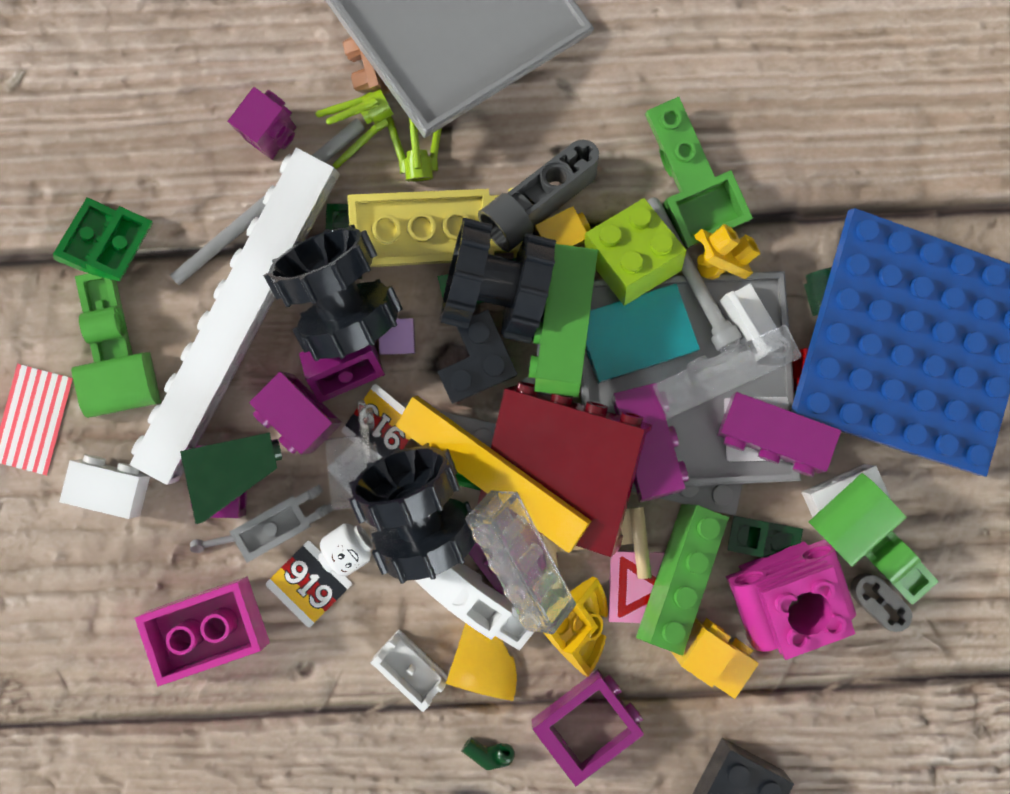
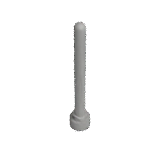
[647,197,743,351]

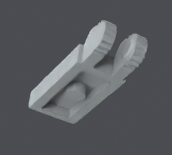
[230,484,334,563]

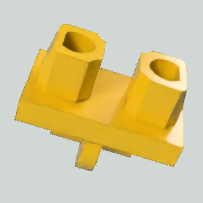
[694,224,760,280]

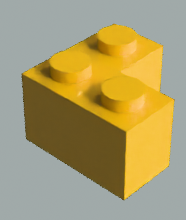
[671,617,759,699]

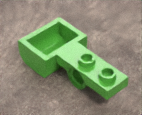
[645,97,753,249]
[71,273,161,418]
[808,473,939,605]

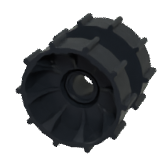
[439,218,556,344]
[263,224,403,361]
[349,443,480,584]

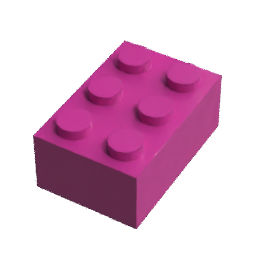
[134,576,270,687]

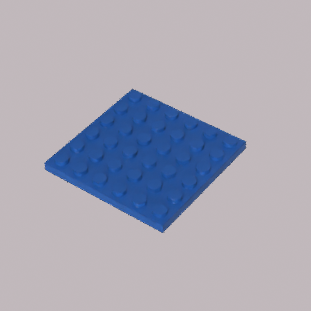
[790,208,1010,477]

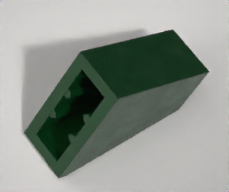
[180,432,282,524]

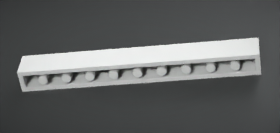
[129,147,340,485]

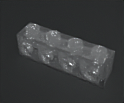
[465,490,576,635]

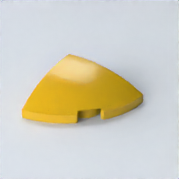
[537,577,608,677]
[446,623,517,701]

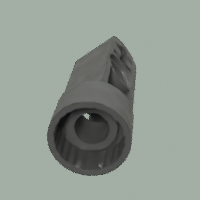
[478,140,599,252]

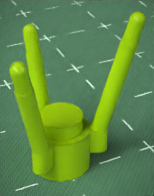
[315,89,393,169]
[386,116,442,182]

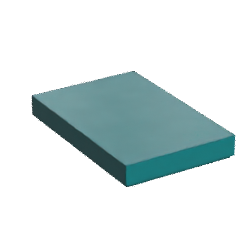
[586,283,700,384]

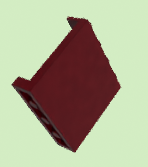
[476,382,652,557]

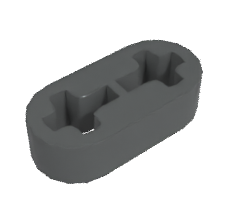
[850,573,912,632]

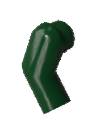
[461,737,515,770]

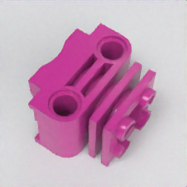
[725,539,856,660]

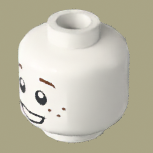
[318,523,373,576]

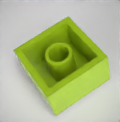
[584,198,687,306]

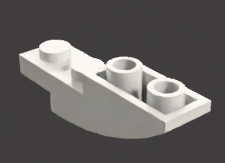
[415,563,539,651]

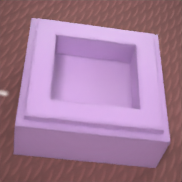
[379,318,415,355]

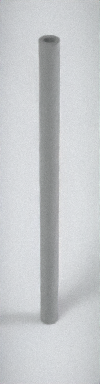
[170,118,365,285]

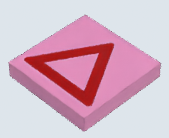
[608,550,665,623]

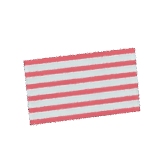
[0,364,73,476]

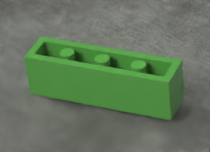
[528,244,598,397]
[636,504,729,656]

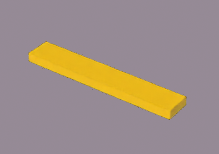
[396,395,591,553]

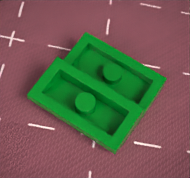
[53,197,153,281]

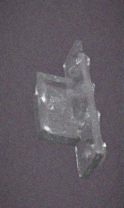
[653,325,801,418]
[325,400,378,544]

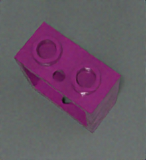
[531,669,644,787]

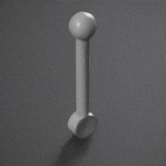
[190,535,234,553]

